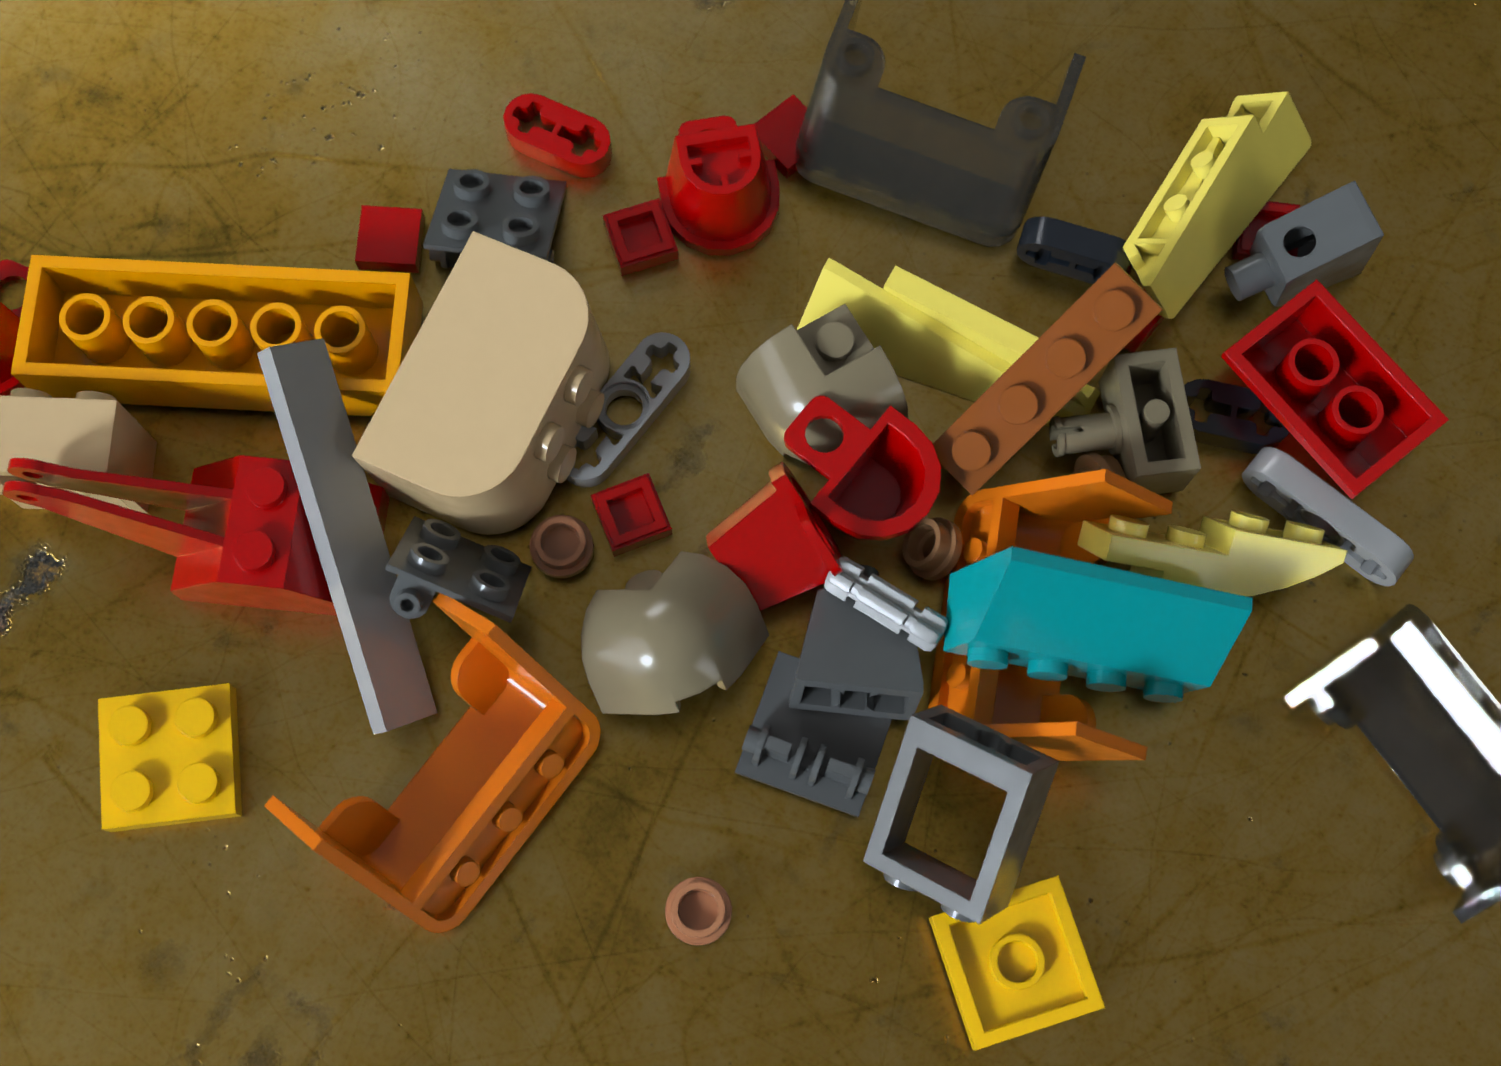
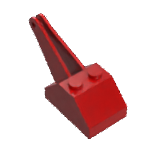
[2,455,390,616]

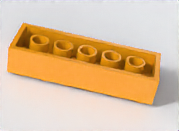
[11,255,423,416]

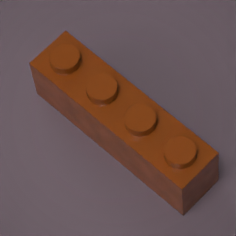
[933,262,1163,495]

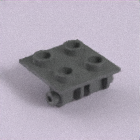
[423,169,567,269]
[385,516,532,623]
[735,651,892,817]

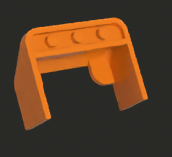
[928,469,1173,761]
[264,593,601,933]

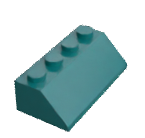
[943,546,1253,703]

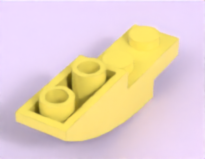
[1077,510,1347,597]

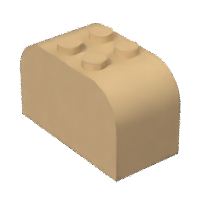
[352,231,610,535]

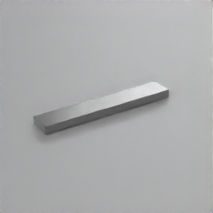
[257,338,438,735]

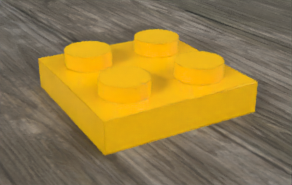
[98,683,242,832]
[929,876,1105,1050]

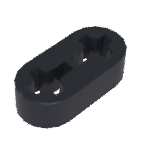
[1017,217,1133,284]
[1184,379,1290,454]

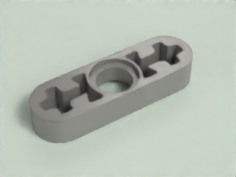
[566,332,691,487]
[1242,447,1414,586]

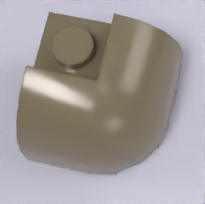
[736,304,908,463]
[581,551,769,715]

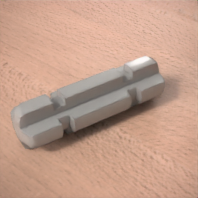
[824,557,949,652]

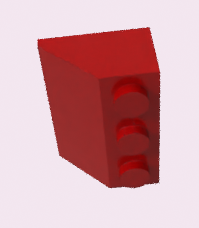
[1221,279,1449,500]

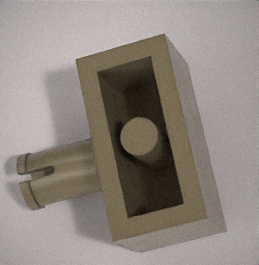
[1049,348,1201,494]

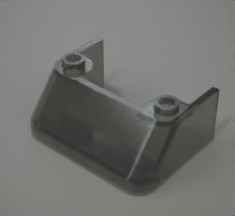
[794,0,1086,247]
[1284,604,1501,923]

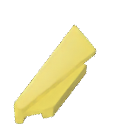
[1122,91,1312,319]
[797,258,1100,427]

